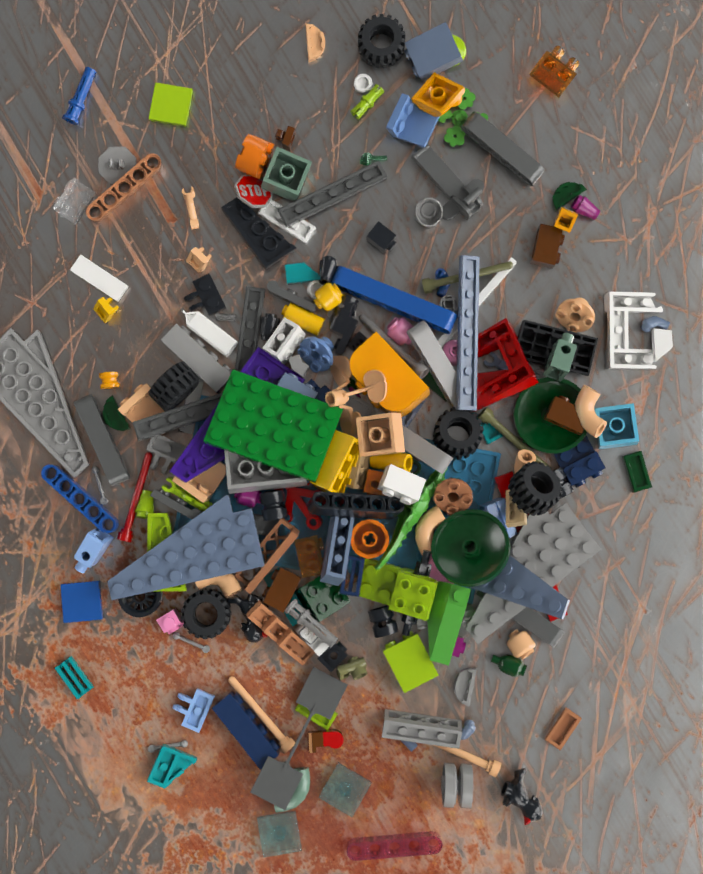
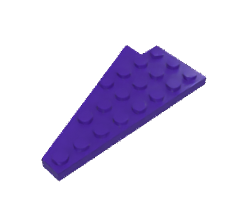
[169,347,305,483]

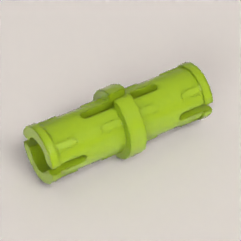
[350,84,384,120]

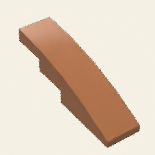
[245,601,315,666]

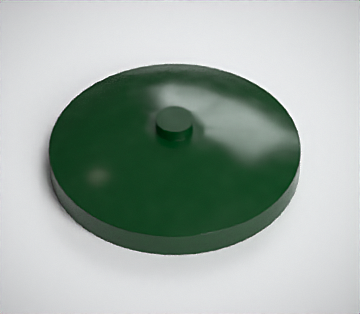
[513,377,587,454]
[431,509,510,587]

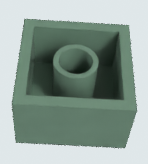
[261,147,312,202]

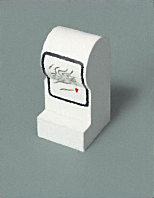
[295,620,329,656]

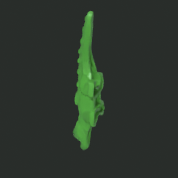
[375,467,448,570]

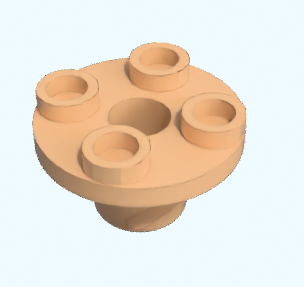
[555,297,595,333]

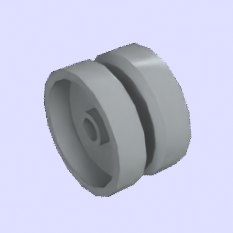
[441,763,473,809]

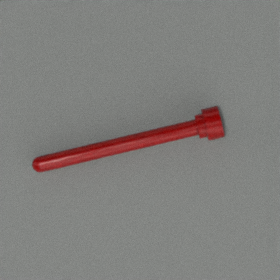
[116,452,153,543]

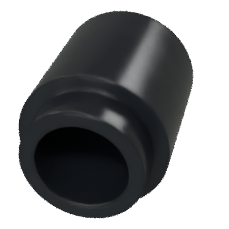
[259,313,280,341]

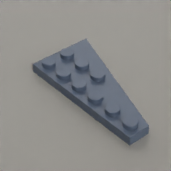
[469,555,570,620]

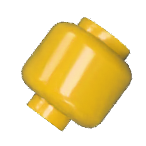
[314,283,343,311]

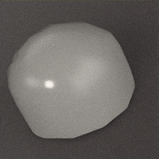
[415,197,443,227]

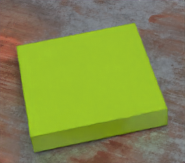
[149,82,193,127]

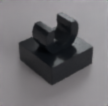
[347,331,368,352]

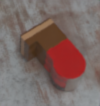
[307,729,344,753]

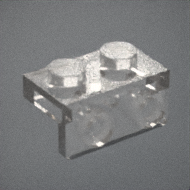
[53,177,97,225]

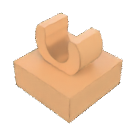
[186,247,212,274]

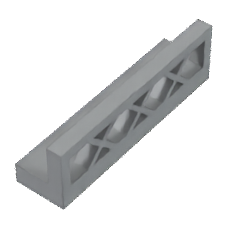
[382,709,462,749]

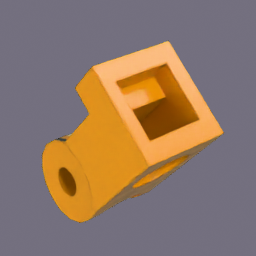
[554,207,578,233]

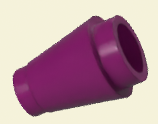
[571,195,600,220]

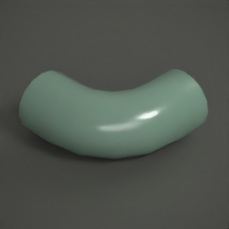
[274,767,310,813]

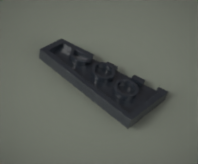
[221,197,297,270]

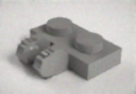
[146,435,186,475]

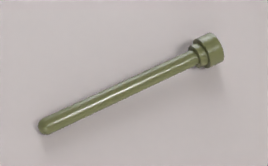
[422,261,513,294]
[477,407,550,467]

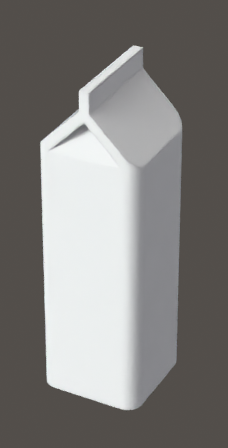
[182,310,238,358]

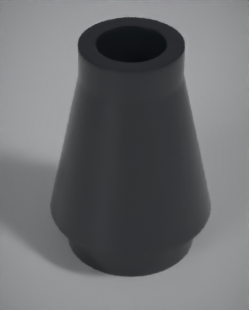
[319,256,338,285]

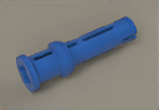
[62,67,97,125]

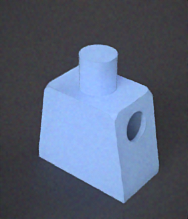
[74,528,114,573]

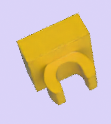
[93,297,119,323]

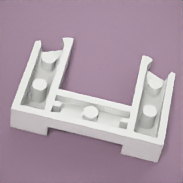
[604,292,663,370]

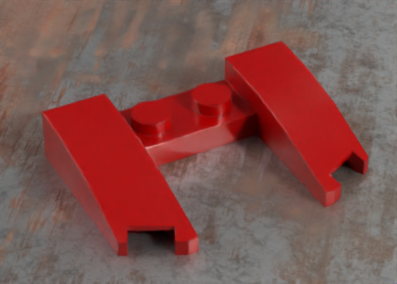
[477,318,539,402]

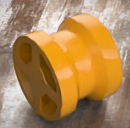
[99,372,120,389]

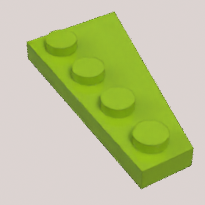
[147,513,187,591]

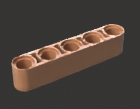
[86,153,162,222]

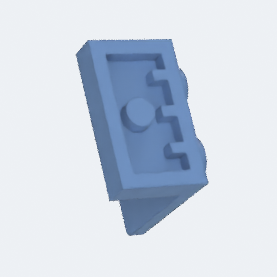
[386,93,440,148]

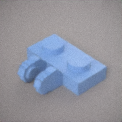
[172,688,215,733]

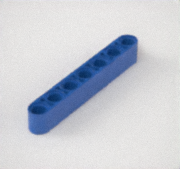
[330,266,458,334]

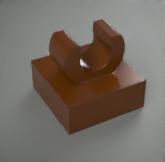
[275,126,296,151]

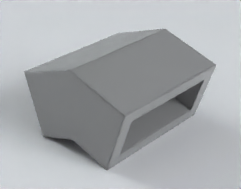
[288,354,310,378]

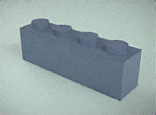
[320,503,356,586]

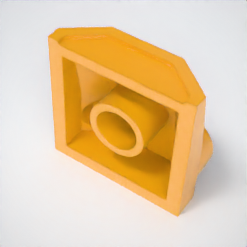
[411,73,465,117]

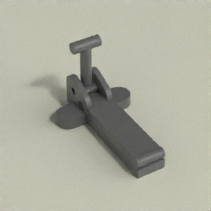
[411,144,484,221]

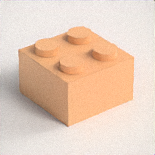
[356,413,405,457]

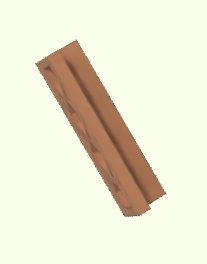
[234,518,300,594]

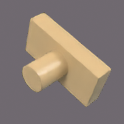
[506,490,528,528]

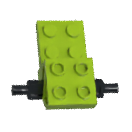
[359,550,438,636]

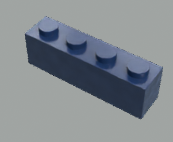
[212,691,280,770]

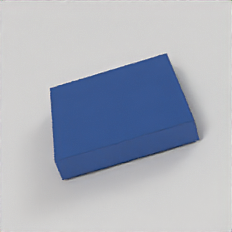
[60,581,103,623]

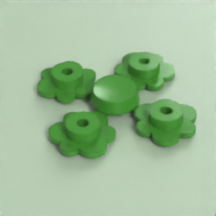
[438,88,488,147]

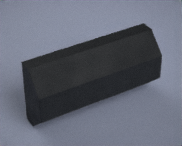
[517,320,598,376]

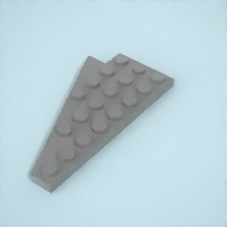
[0,328,90,478]
[466,503,602,644]

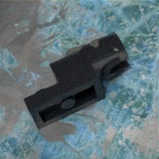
[327,293,359,356]

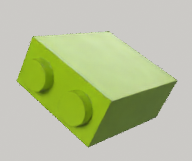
[382,631,439,693]

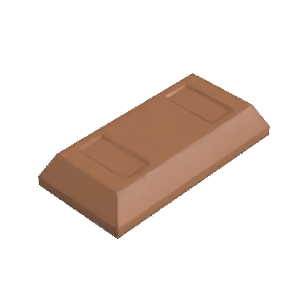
[544,707,582,751]

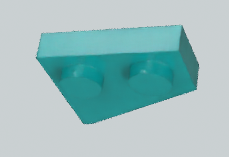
[147,744,197,788]

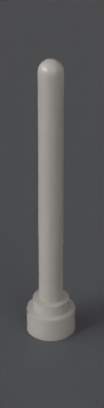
[359,314,430,379]

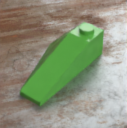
[427,580,471,666]

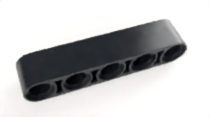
[307,492,404,520]

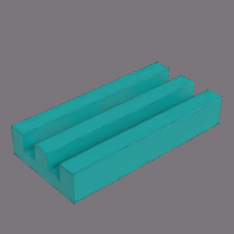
[55,656,94,699]

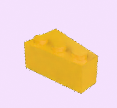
[310,430,360,493]

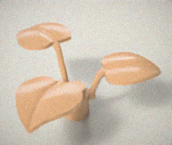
[325,355,387,439]

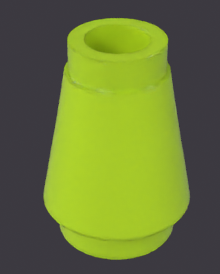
[135,490,154,519]

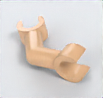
[182,186,199,230]

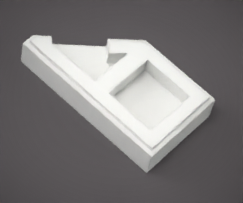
[651,328,673,362]

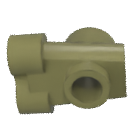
[336,656,368,681]

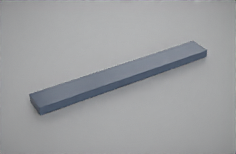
[456,255,480,411]

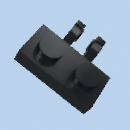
[184,273,226,316]

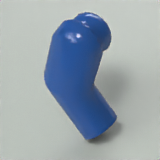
[435,268,450,297]

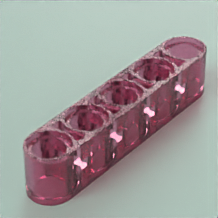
[347,831,443,861]

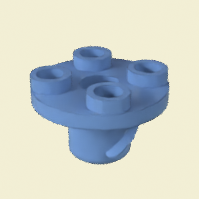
[297,337,334,373]

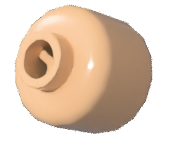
[506,629,535,660]

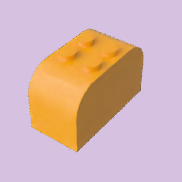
[350,332,430,417]

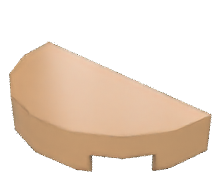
[305,23,326,62]

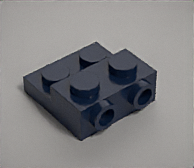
[552,435,606,488]

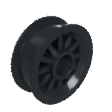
[118,591,163,617]

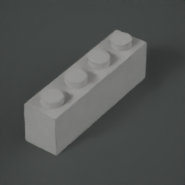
[161,323,232,394]

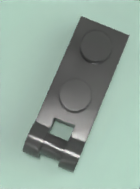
[267,280,317,313]
[150,488,203,519]

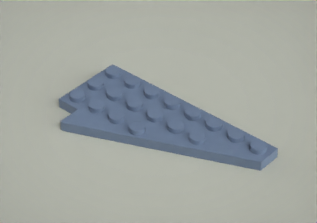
[107,495,265,600]

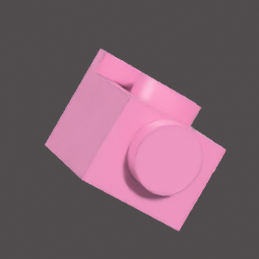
[156,608,184,634]

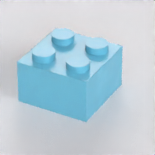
[594,403,639,450]

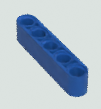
[41,464,119,533]

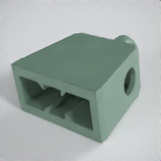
[543,333,577,382]

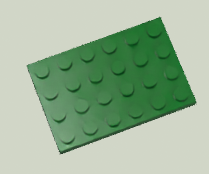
[203,369,343,483]

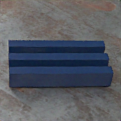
[339,555,365,597]

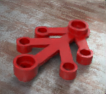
[274,481,323,530]

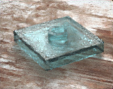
[319,762,372,817]
[257,810,302,858]

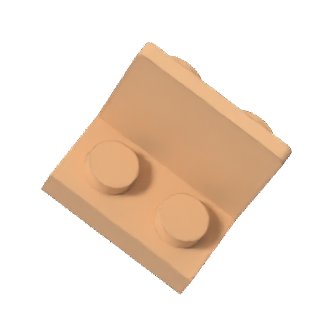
[172,462,226,503]

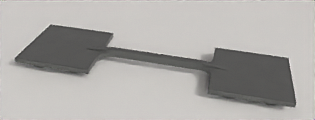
[250,667,348,810]

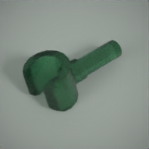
[360,152,387,166]

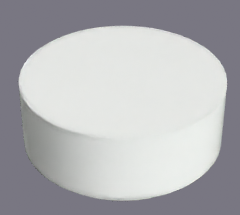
[354,74,372,94]

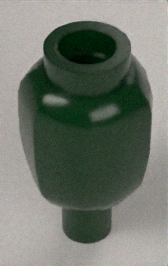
[491,655,527,677]

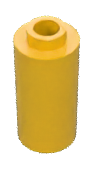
[281,303,325,336]
[370,453,413,472]

